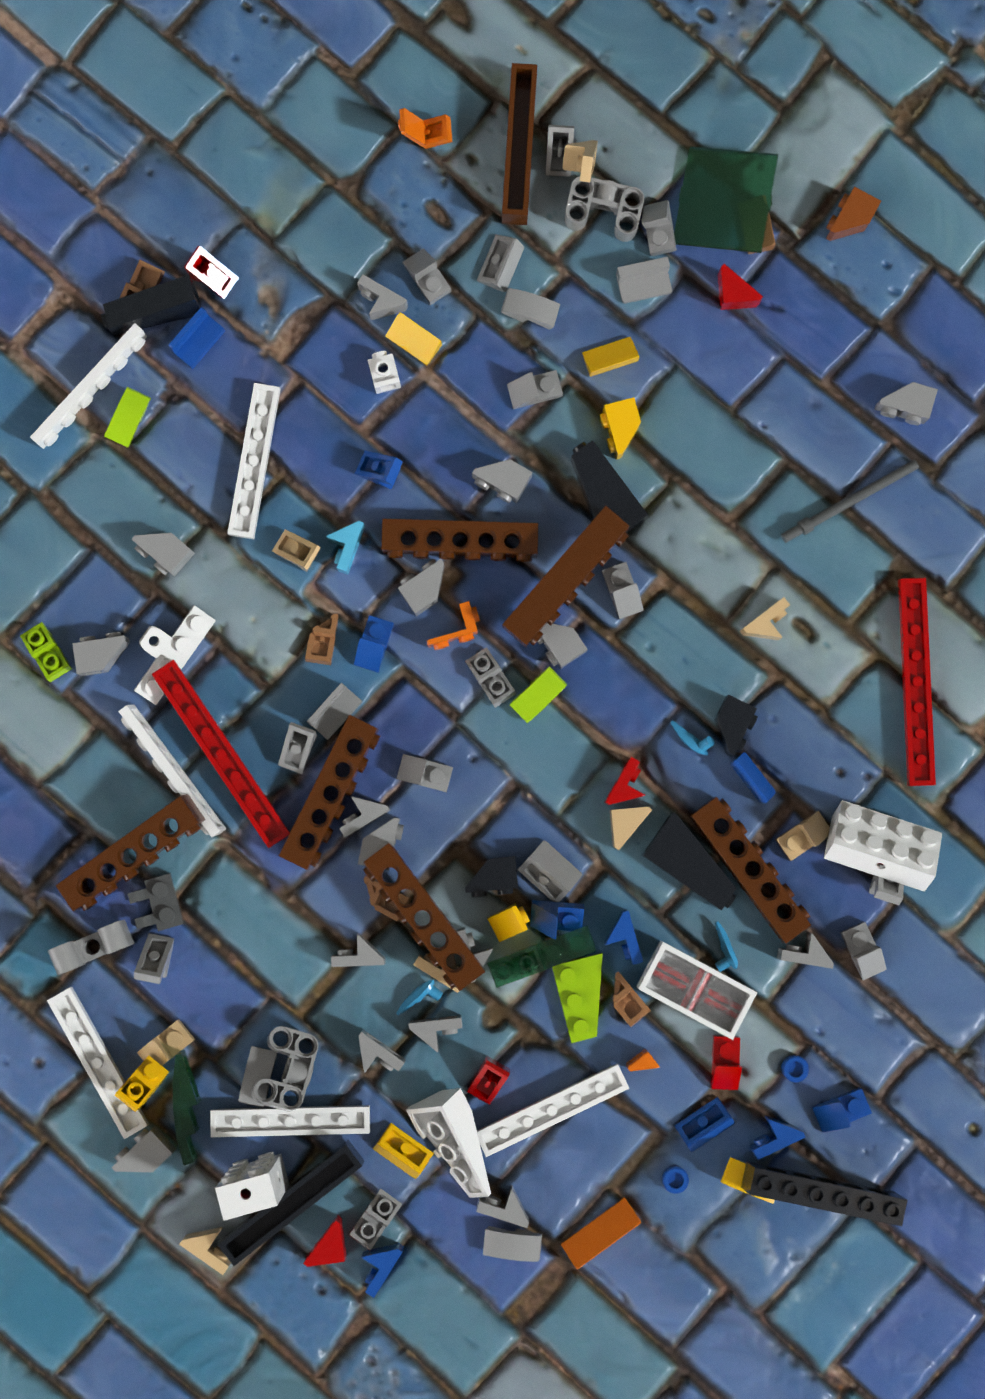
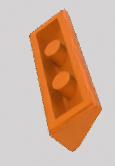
[561,1197,641,1269]

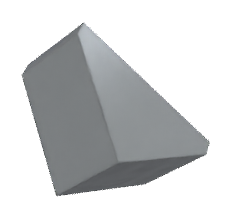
[545,125,574,177]

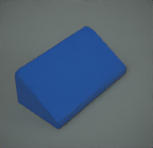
[730,752,776,804]
[674,1097,735,1152]

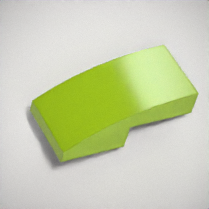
[104,387,151,447]
[20,622,72,683]
[510,666,567,723]

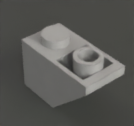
[874,382,938,425]
[472,459,532,503]
[132,533,195,576]
[398,559,445,617]
[537,623,588,669]
[72,632,130,676]
[358,818,404,871]
[111,1126,176,1172]

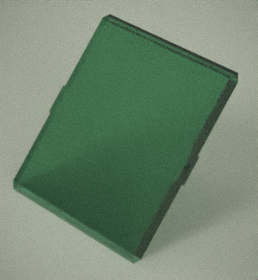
[674,147,778,253]

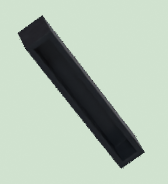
[218,1140,364,1266]

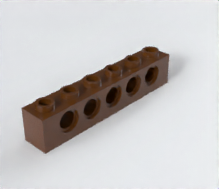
[381,519,538,562]
[279,715,381,870]
[56,794,206,912]
[689,797,811,944]
[363,843,485,991]

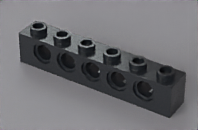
[741,1161,908,1226]

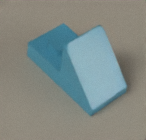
[326,521,365,575]

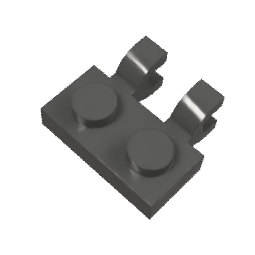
[128,873,185,931]

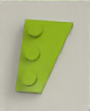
[552,953,603,1043]

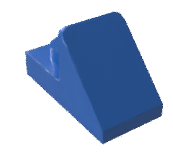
[355,451,403,489]
[354,615,394,673]
[530,900,584,939]
[604,910,643,965]
[812,1087,872,1133]
[750,1115,806,1160]
[362,1243,404,1298]

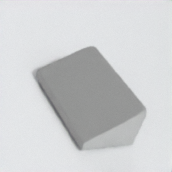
[477,234,524,292]

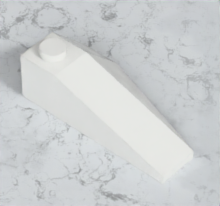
[406,1088,491,1198]

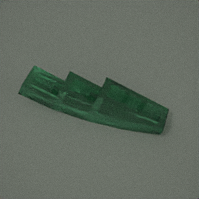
[173,1051,201,1166]

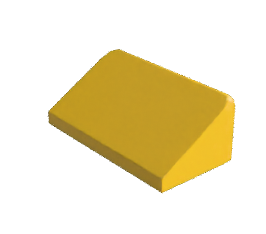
[385,312,442,366]
[582,337,639,377]
[373,1123,434,1179]

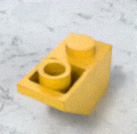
[600,397,641,460]
[487,903,530,942]
[115,1055,169,1112]

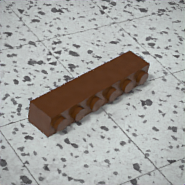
[502,63,537,225]
[502,506,630,647]

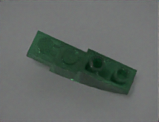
[487,925,597,988]

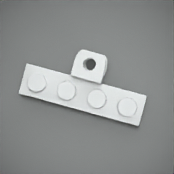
[134,605,216,705]

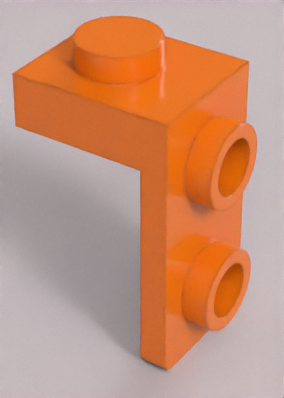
[398,108,452,149]
[426,601,480,650]

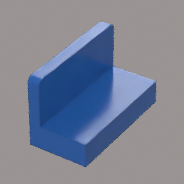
[168,307,225,369]

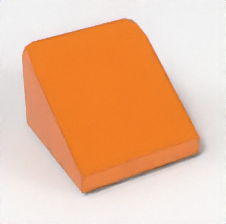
[626,1049,660,1071]

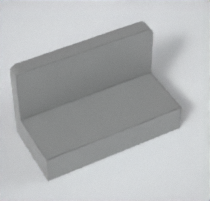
[616,257,672,304]
[307,683,363,741]
[518,840,582,902]

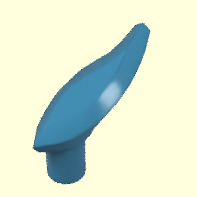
[670,720,715,755]
[715,921,738,972]
[396,980,443,1016]

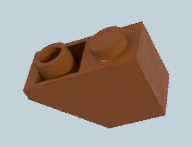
[826,186,881,241]

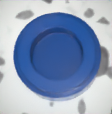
[781,1055,809,1082]
[662,1165,689,1194]

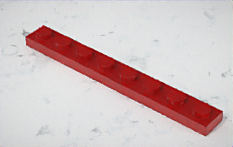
[898,578,936,786]
[152,660,290,849]

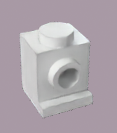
[368,351,401,394]

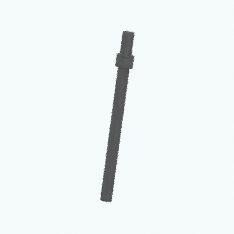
[781,460,919,543]

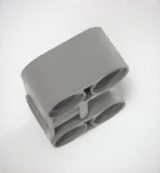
[565,176,644,242]
[48,919,135,975]
[252,1026,319,1112]

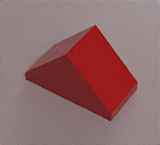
[718,264,763,310]
[467,1056,510,1105]
[303,1215,347,1267]

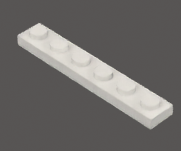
[30,323,147,449]
[227,383,281,539]
[118,705,226,837]
[47,987,149,1139]
[477,1063,630,1157]
[210,1105,370,1137]

